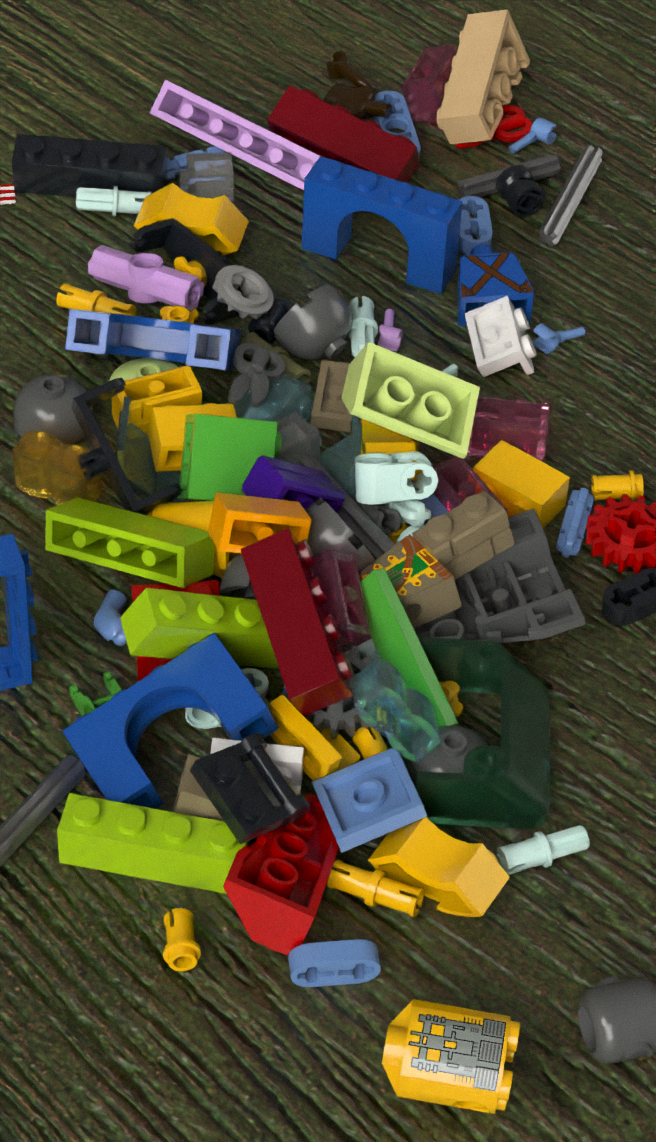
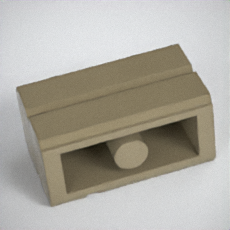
[412,491,515,580]

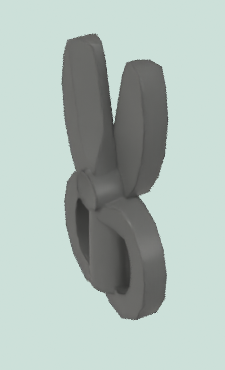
[228,343,285,408]

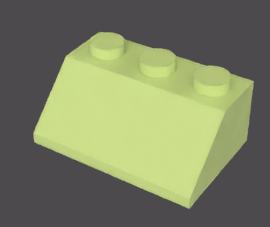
[341,342,480,459]

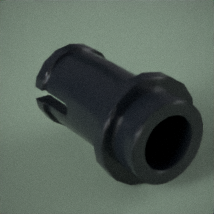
[248,298,289,344]

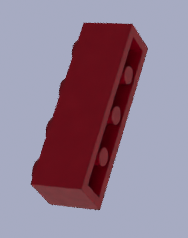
[267,85,419,183]
[240,528,354,716]

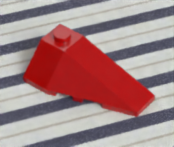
[223,793,339,955]

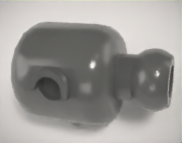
[578,976,656,1064]

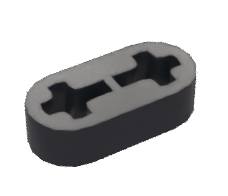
[601,567,656,626]

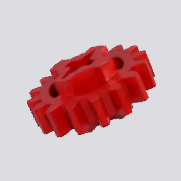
[585,494,656,574]

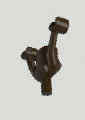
[323,51,392,119]

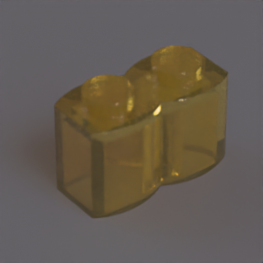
[12,431,101,504]

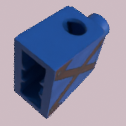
[457,244,534,326]

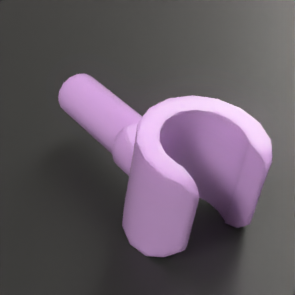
[378,309,403,352]

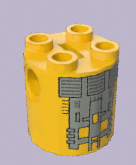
[382,999,520,1114]

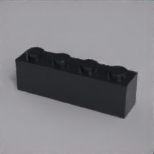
[11,134,167,197]

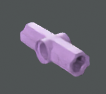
[88,245,204,312]

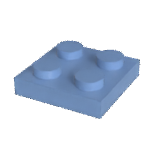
[312,746,427,853]

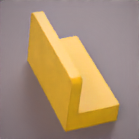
[268,694,361,781]

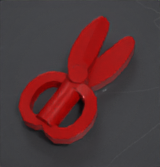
[446,105,532,149]

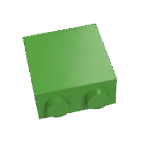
[178,414,282,501]

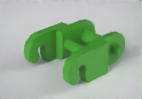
[69,672,122,716]

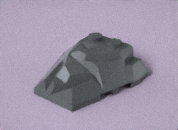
[414,509,586,651]

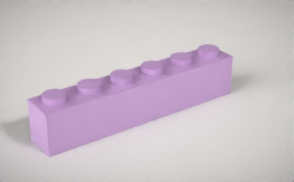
[150,80,320,190]

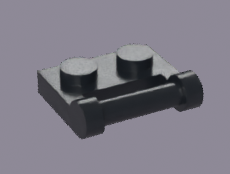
[190,733,310,844]

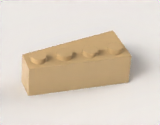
[437,9,530,144]

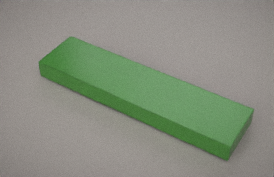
[350,568,459,737]

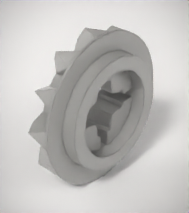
[212,265,274,320]

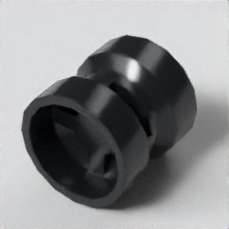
[496,165,546,217]

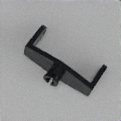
[130,218,247,325]
[71,378,183,514]

